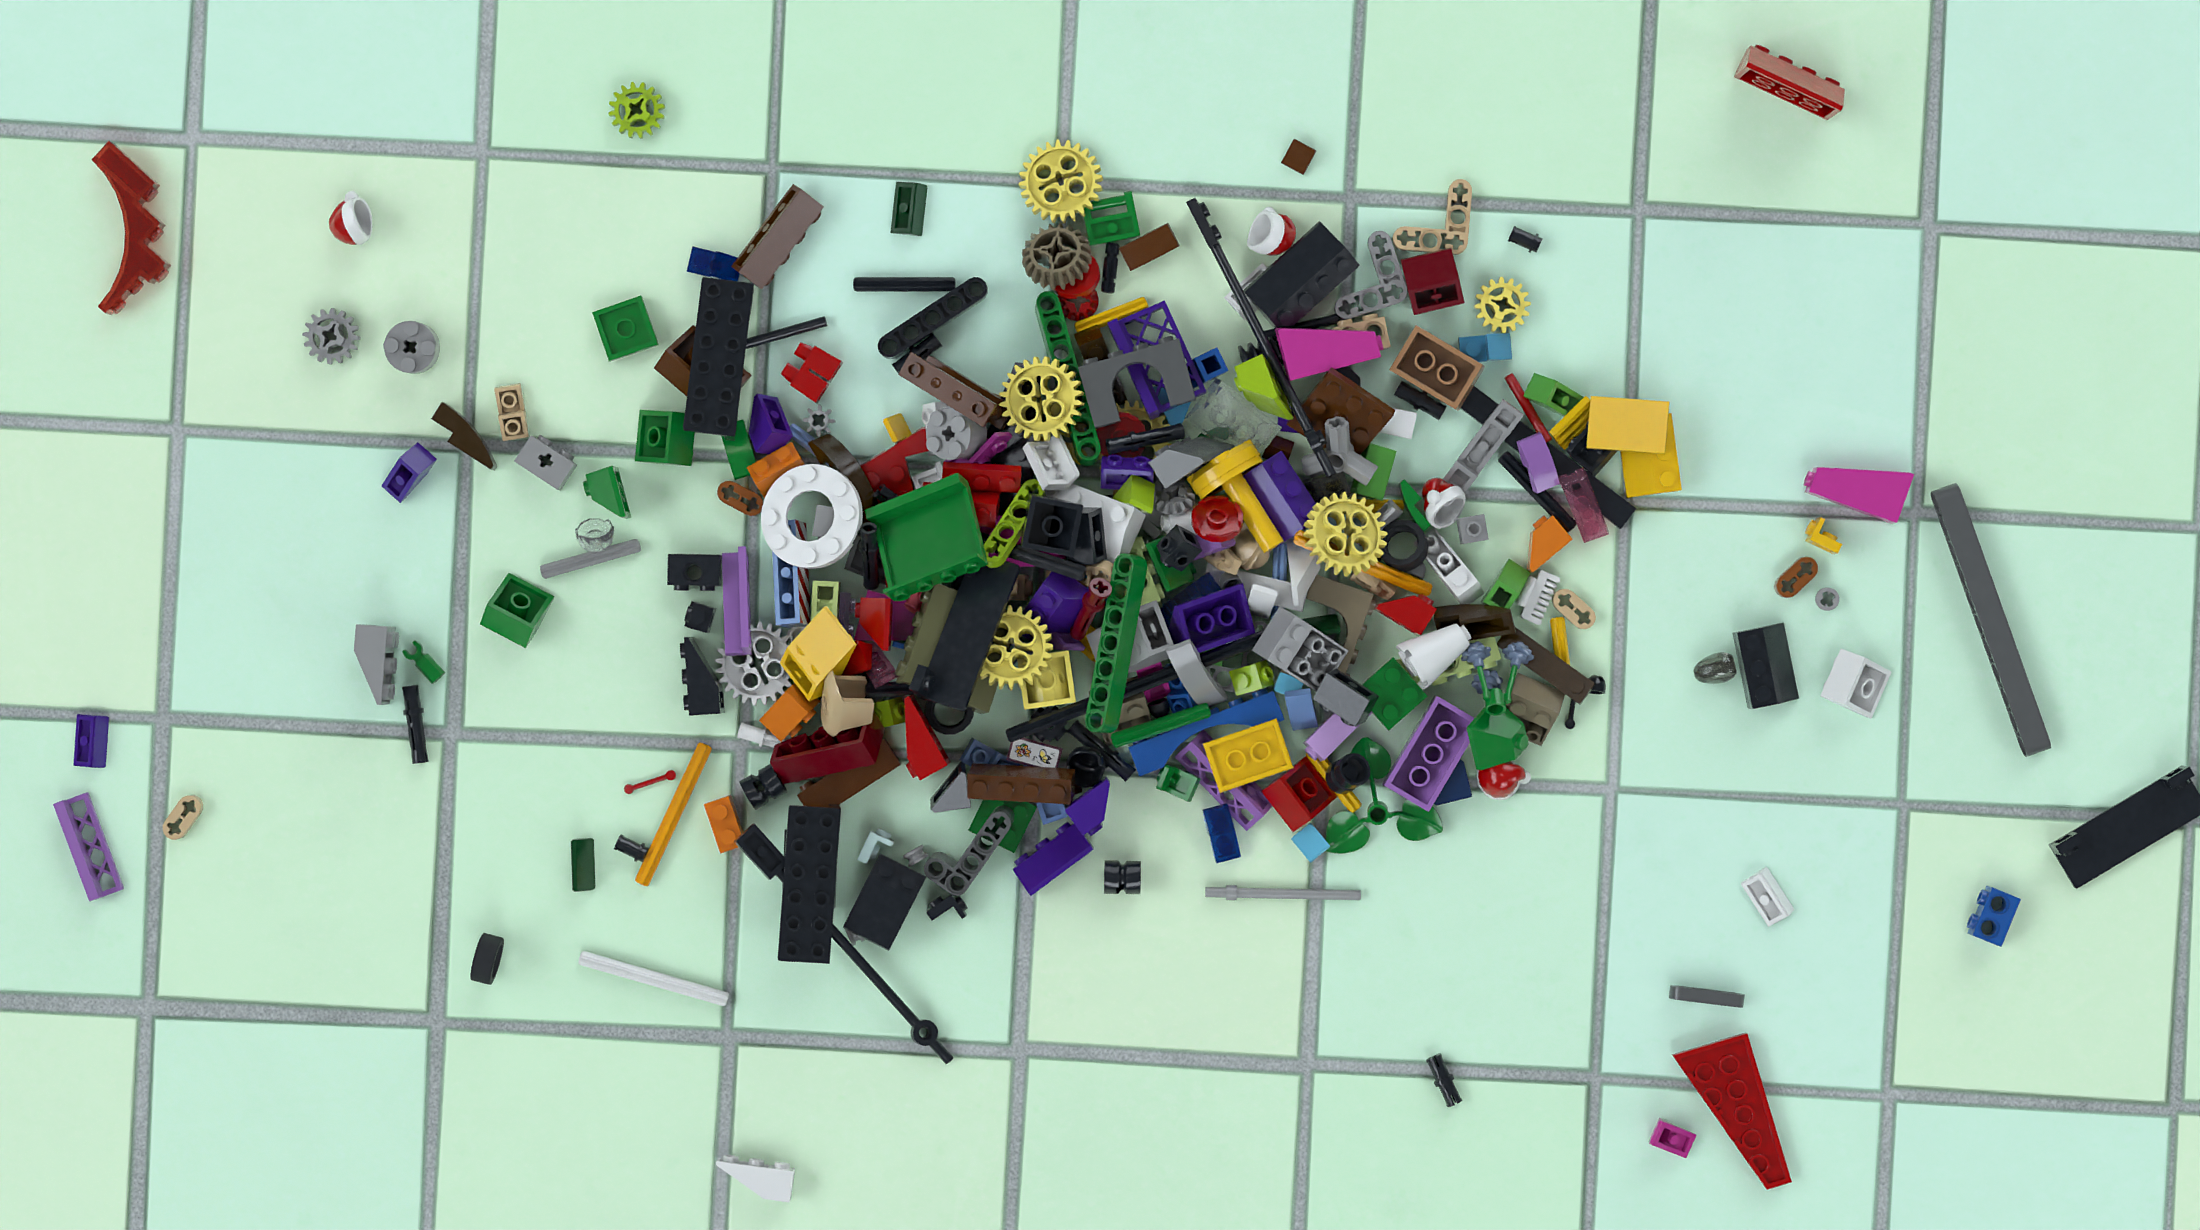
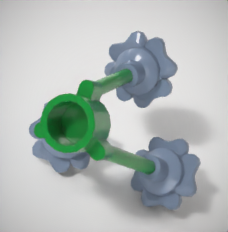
[1461,641,1534,716]

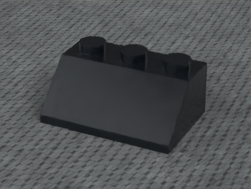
[1732,622,1799,709]

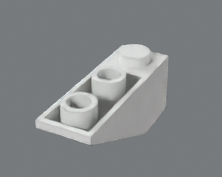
[1413,527,1484,605]
[716,1155,795,1202]

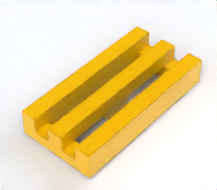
[1549,396,1591,450]

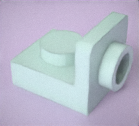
[857,828,894,864]

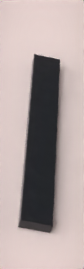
[1460,386,1637,529]

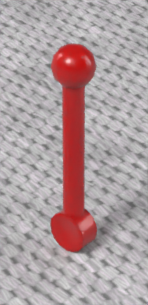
[624,770,676,794]

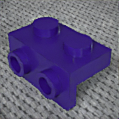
[1101,455,1154,490]

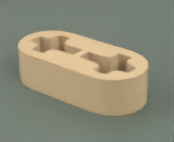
[1552,589,1596,629]
[163,795,203,840]

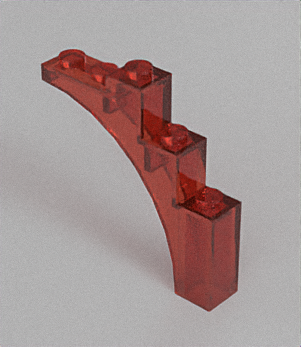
[91,141,171,315]

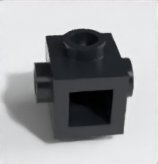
[1156,524,1202,572]
[1030,705,1067,742]

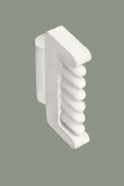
[1516,570,1560,625]

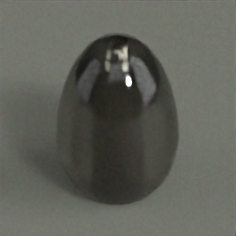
[1693,652,1737,684]

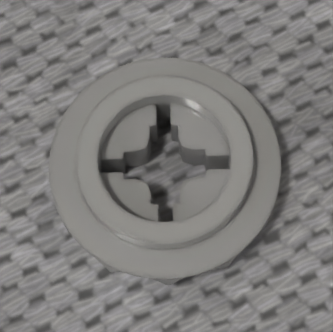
[1154,484,1195,515]

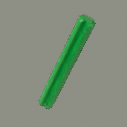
[1111,703,1211,748]

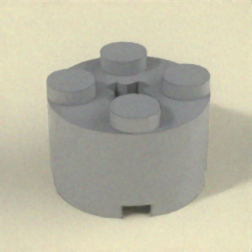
[383,321,440,374]
[926,407,987,460]

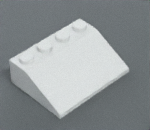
[1038,484,1146,577]

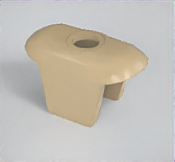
[821,670,874,737]

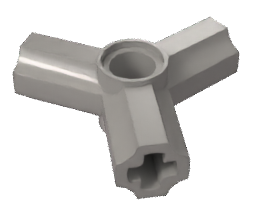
[1301,416,1378,486]

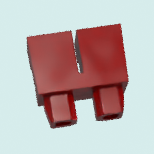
[781,342,843,404]

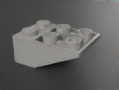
[1086,600,1174,674]
[1252,607,1348,692]
[354,624,399,705]

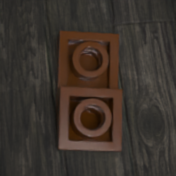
[1119,223,1180,271]

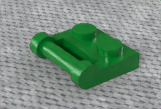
[1084,191,1140,246]

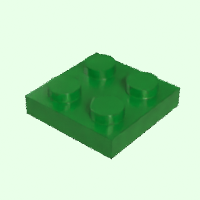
[592,295,659,362]
[1362,657,1427,731]
[968,800,1037,853]

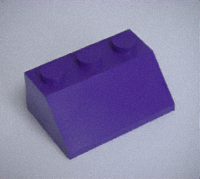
[1243,451,1316,549]
[1022,572,1089,643]
[1169,583,1255,653]
[1065,777,1110,836]
[1012,822,1094,896]

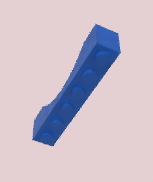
[1128,688,1285,776]

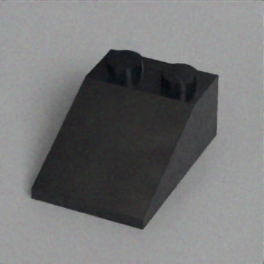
[843,853,926,951]

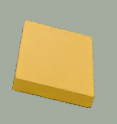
[1586,396,1670,454]
[1203,718,1293,793]

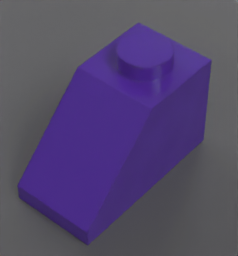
[748,393,793,455]
[381,442,437,503]

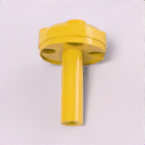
[1187,439,1284,553]

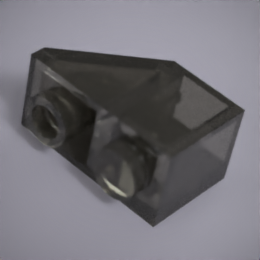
[1302,471,1352,504]

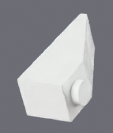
[1287,537,1321,606]

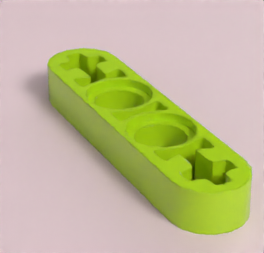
[984,479,1046,568]

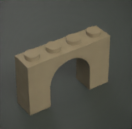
[1279,575,1376,677]

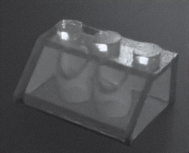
[1185,378,1282,453]

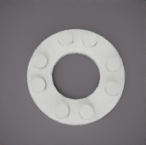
[761,464,863,569]

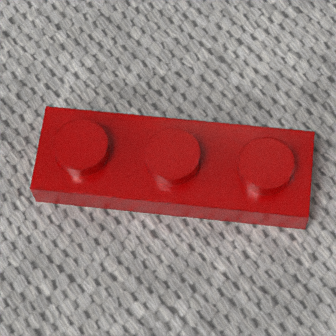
[942,462,1021,493]

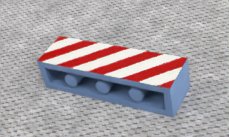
[772,519,811,628]

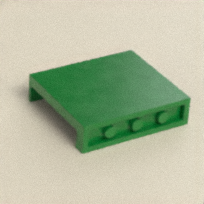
[865,473,988,601]

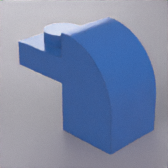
[1186,347,1229,389]

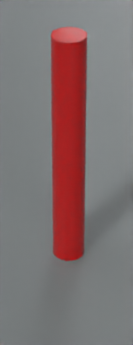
[1504,373,1552,443]

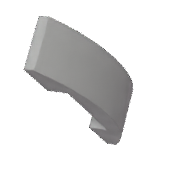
[1443,399,1524,493]
[1166,639,1229,707]

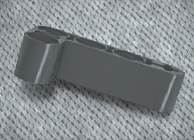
[924,805,1015,896]

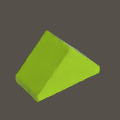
[1113,475,1155,514]

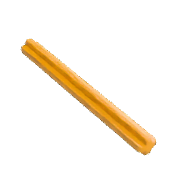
[1293,530,1433,597]
[635,742,712,886]

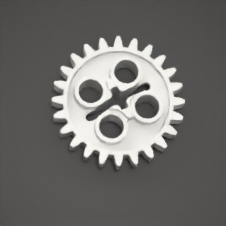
[715,621,792,706]

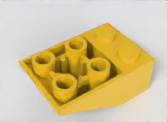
[780,606,857,701]

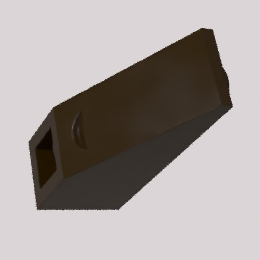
[1073,325,1128,405]

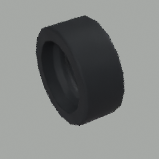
[1381,519,1429,572]
[925,700,974,735]
[470,933,504,985]

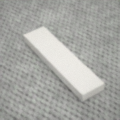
[1202,563,1308,612]

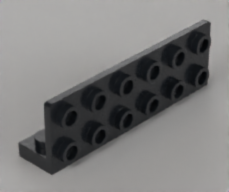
[683,277,754,441]
[909,556,1021,711]
[2049,765,2200,889]
[777,804,841,964]

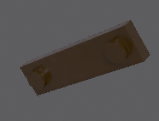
[1497,627,1595,705]

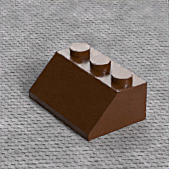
[654,325,752,397]

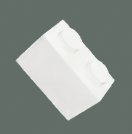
[1820,649,1891,719]

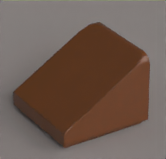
[1281,139,1316,175]

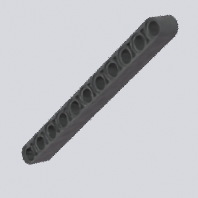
[1931,483,2051,757]

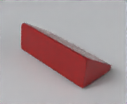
[841,640,872,676]

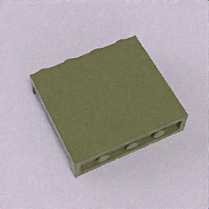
[895,584,1011,714]

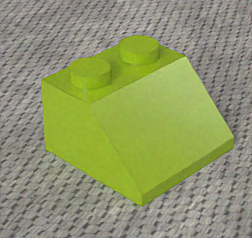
[1234,354,1294,420]

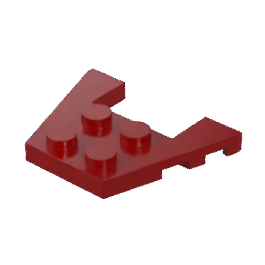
[860,426,929,504]

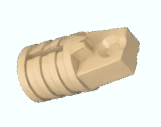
[1203,548,1242,575]
[1349,571,1398,601]

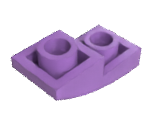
[1517,432,1560,493]

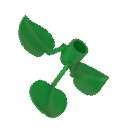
[1326,737,1443,854]

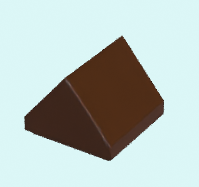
[1261,433,1295,460]

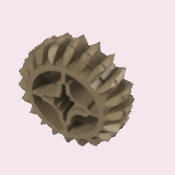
[1022,223,1092,291]

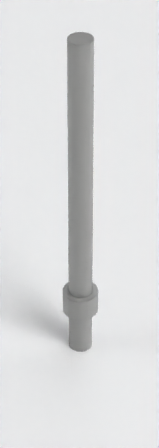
[1205,885,1361,900]

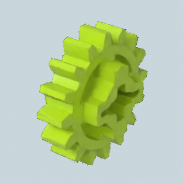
[608,82,665,139]

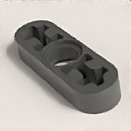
[1669,985,1745,1008]

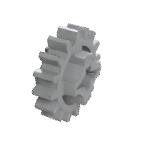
[302,308,361,365]

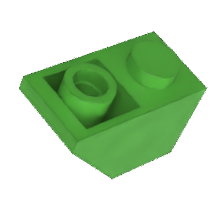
[1481,559,1531,609]

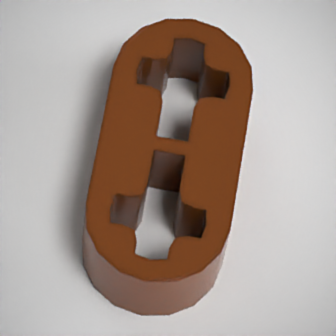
[717,481,764,516]
[1774,557,1818,598]

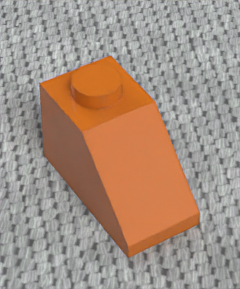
[1527,515,1573,573]

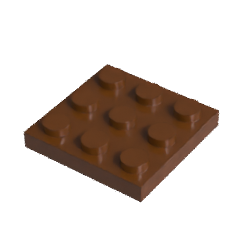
[1286,367,1395,455]

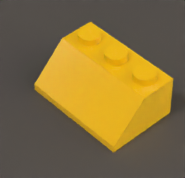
[1620,413,1682,498]

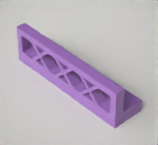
[722,546,752,656]
[1175,729,1272,831]
[53,792,124,901]

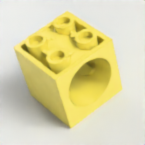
[1017,650,1076,710]

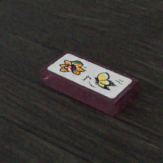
[1006,738,1063,768]

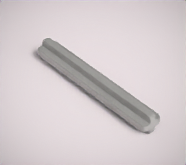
[540,539,641,579]

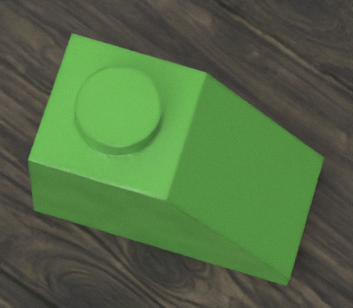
[1524,373,1584,417]

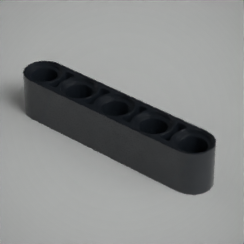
[878,277,988,359]

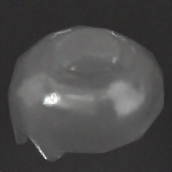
[575,518,615,552]

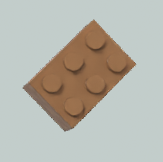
[1389,325,1485,411]

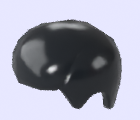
[1066,746,1105,788]

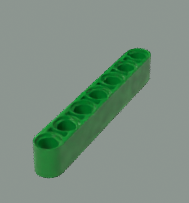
[1035,291,1101,466]
[1085,553,1147,733]

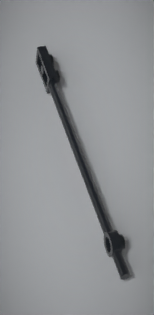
[1186,198,1336,478]
[734,824,954,1064]

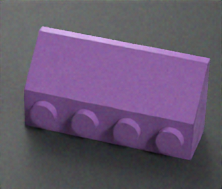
[1382,695,1474,812]

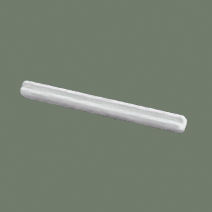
[578,951,729,1006]

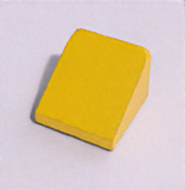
[883,413,912,444]

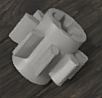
[803,404,836,437]

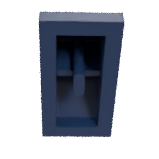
[1434,759,1472,806]

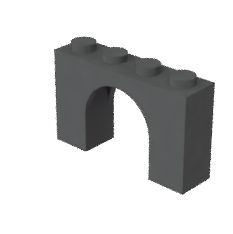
[1078,336,1196,429]

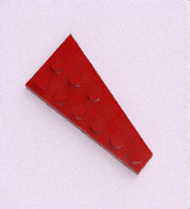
[1671,1032,1792,1190]

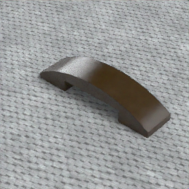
[808,434,878,524]

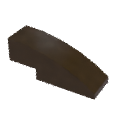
[431,402,497,471]
[1434,604,1516,641]

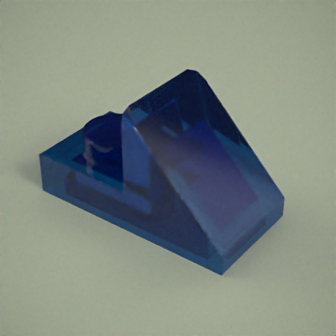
[686,246,740,281]

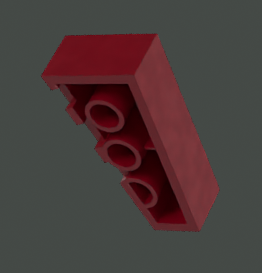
[770,709,885,784]

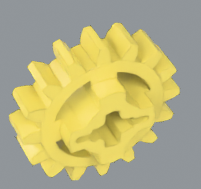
[1474,277,1531,333]

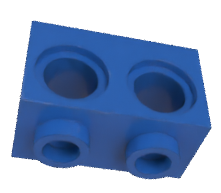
[1967,886,2021,947]

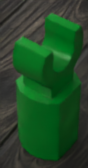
[402,640,445,684]

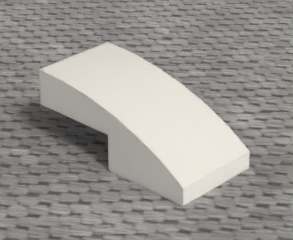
[1247,584,1278,619]

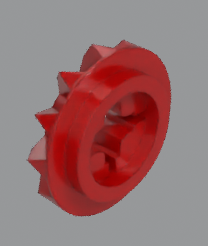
[1058,290,1099,322]

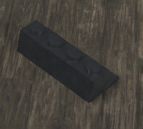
[1243,221,1360,329]

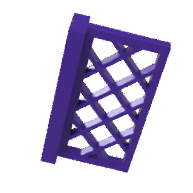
[1107,300,1207,421]

